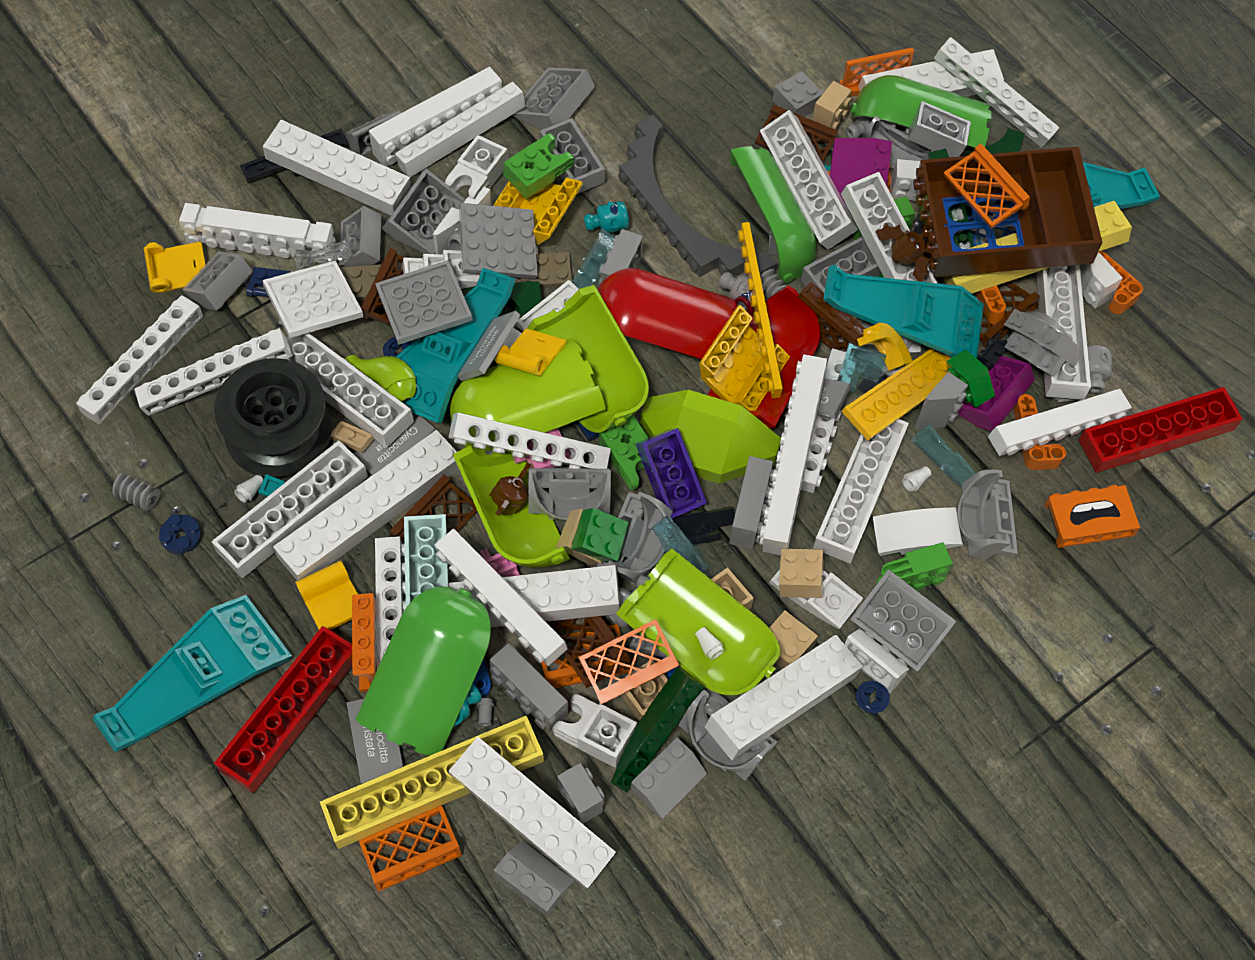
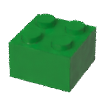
[946,349,995,408]
[571,508,629,563]

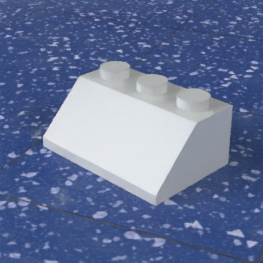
[845,629,909,693]

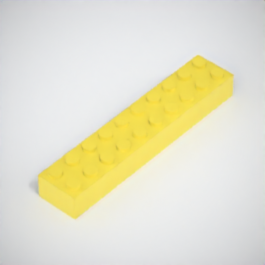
[943,201,1132,294]
[320,716,544,849]

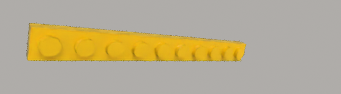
[738,222,783,398]

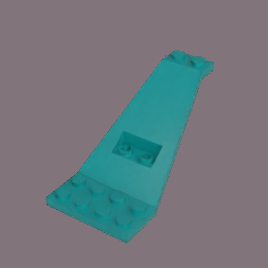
[1083,162,1160,209]
[823,265,984,358]
[396,267,516,424]
[93,595,292,752]

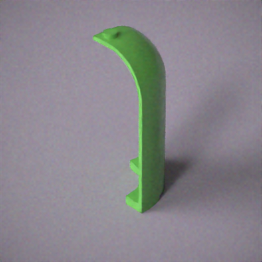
[850,75,991,150]
[730,146,817,283]
[355,586,491,756]

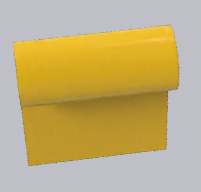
[295,560,358,630]

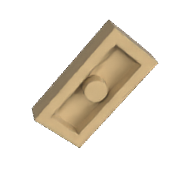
[331,421,374,453]

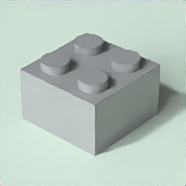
[773,71,823,117]
[557,763,604,824]

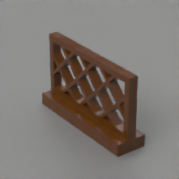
[755,104,838,163]
[361,248,406,325]
[980,281,1040,348]
[798,282,866,354]
[389,474,478,544]
[551,616,631,688]

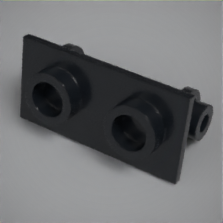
[976,332,1008,370]

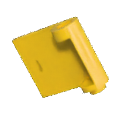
[144,241,206,293]
[495,328,567,376]

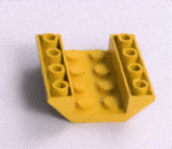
[493,178,583,246]
[699,305,790,411]

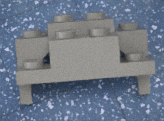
[863,115,934,169]
[1004,309,1080,377]
[529,468,611,521]
[957,469,1018,560]
[597,492,672,584]
[678,689,777,781]

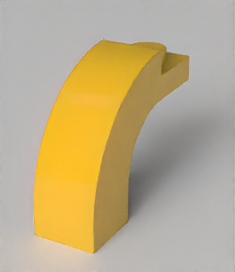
[857,323,913,371]

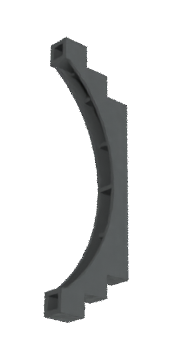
[618,114,777,277]

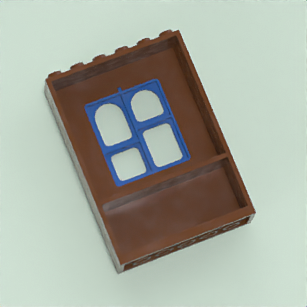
[913,146,1103,277]

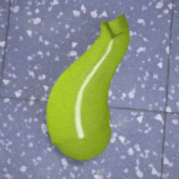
[344,355,416,401]

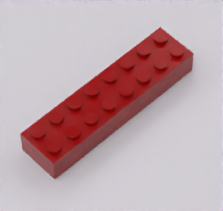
[1079,387,1243,473]
[214,625,352,794]

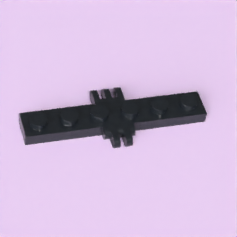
[240,128,349,183]

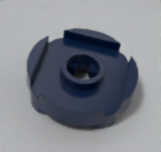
[159,514,202,555]

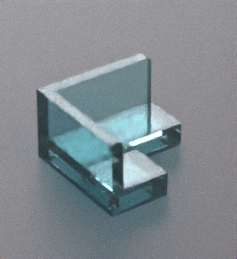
[837,343,886,392]

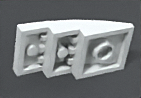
[433,187,492,255]
[402,250,480,289]
[873,507,963,556]
[769,569,863,629]

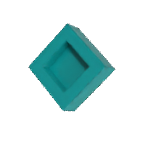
[258,474,285,497]

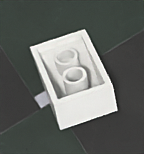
[1080,252,1123,308]

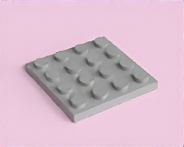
[459,203,538,279]
[375,260,473,345]

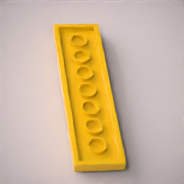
[841,348,951,441]

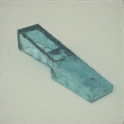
[911,424,976,489]

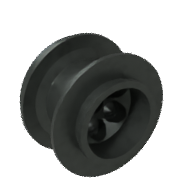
[214,358,332,478]

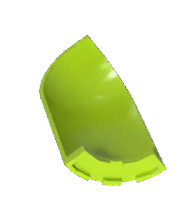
[527,285,649,433]
[450,338,606,451]
[453,445,570,568]
[616,549,780,695]

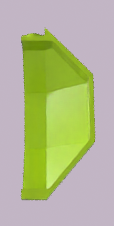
[640,390,781,484]

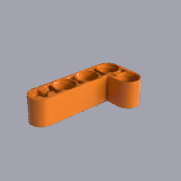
[1099,250,1143,314]
[975,285,1006,325]
[1014,394,1066,470]

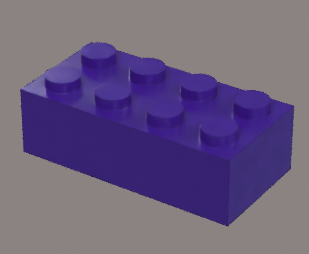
[635,428,707,519]

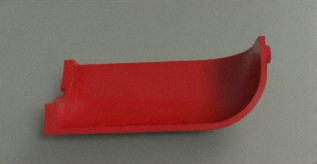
[597,268,737,359]
[707,285,820,428]

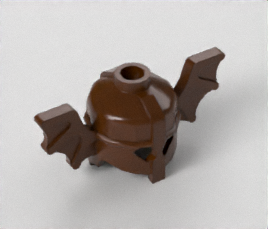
[875,224,930,282]
[489,462,531,516]

